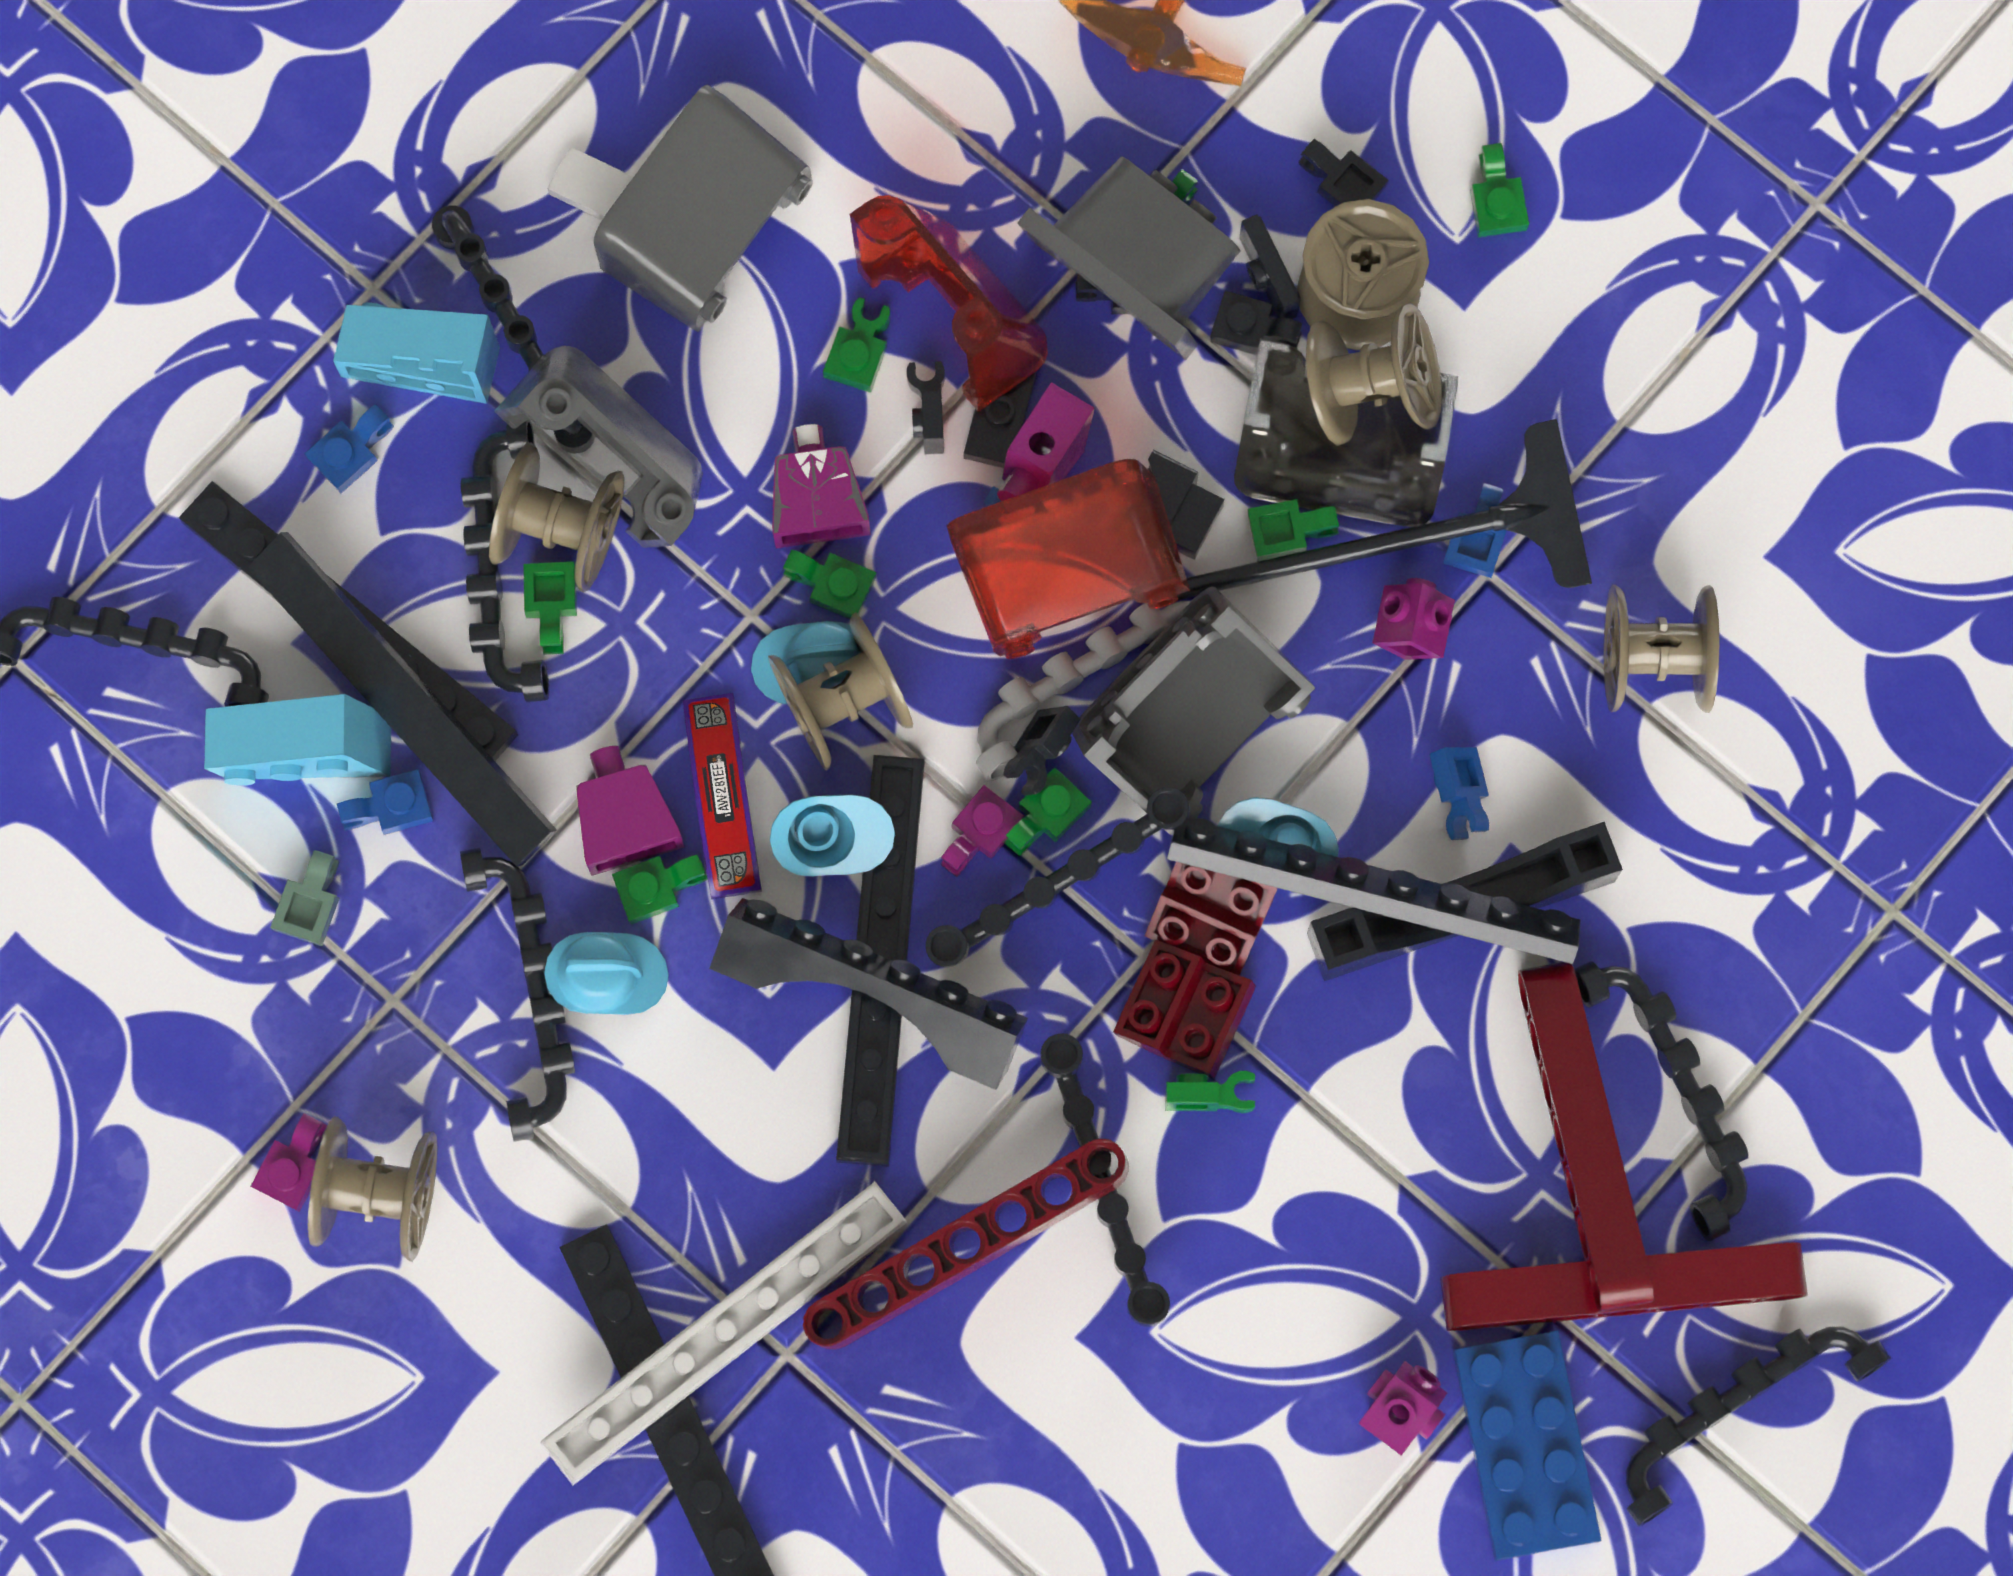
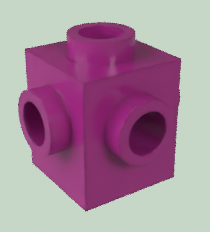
[1373,578,1455,660]
[1359,1361,1447,1456]

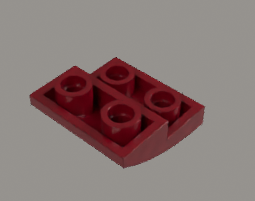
[1144,862,1278,975]
[1113,939,1256,1079]

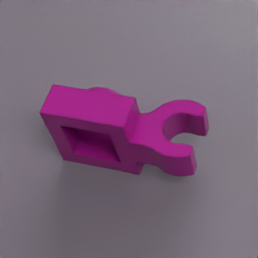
[941,785,1024,877]
[250,1113,327,1212]

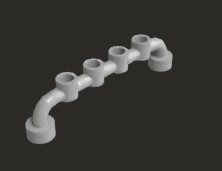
[976,601,1191,781]

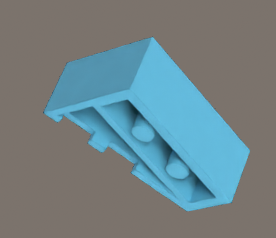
[333,302,500,404]
[204,694,391,785]

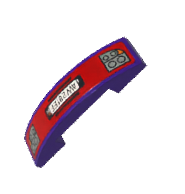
[683,693,762,900]

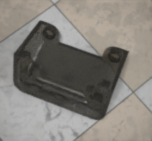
[1234,340,1459,527]

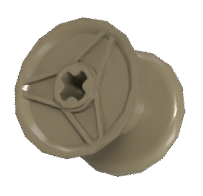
[1297,199,1429,350]
[1306,303,1442,446]
[489,443,625,593]
[1603,584,1720,713]
[768,612,913,771]
[308,1116,438,1262]

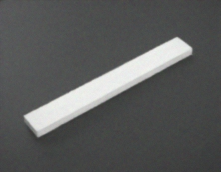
[540,1182,907,1485]

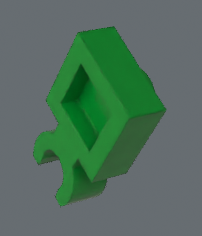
[823,297,890,393]

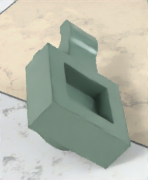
[270,850,340,946]

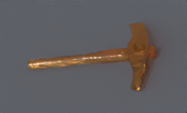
[1059,0,1247,87]

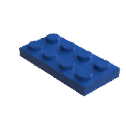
[1453,1331,1602,1561]

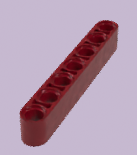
[1518,962,1654,1312]
[803,1139,1129,1350]
[1440,1242,1808,1331]

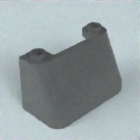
[593,84,813,332]
[494,346,703,548]
[1072,587,1315,835]

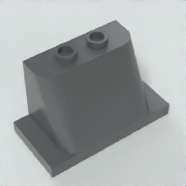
[1017,156,1240,361]

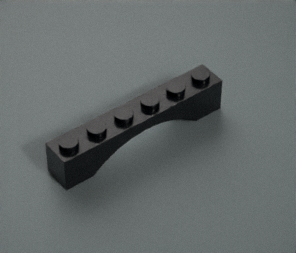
[1307,822,1623,981]
[709,898,1028,1090]

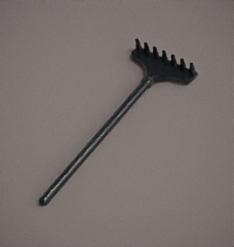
[1143,419,1592,605]

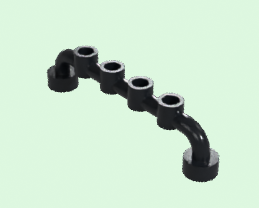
[432,205,595,454]
[461,420,549,702]
[0,597,269,707]
[925,787,1190,967]
[460,848,575,1142]
[1574,961,1749,1241]
[1041,1033,1170,1327]
[1626,1327,1892,1527]

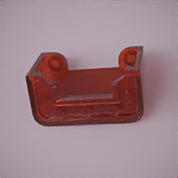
[849,195,1048,412]
[946,459,1190,659]

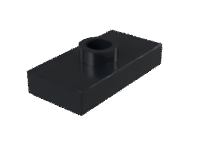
[1239,214,1301,319]
[963,360,1036,468]

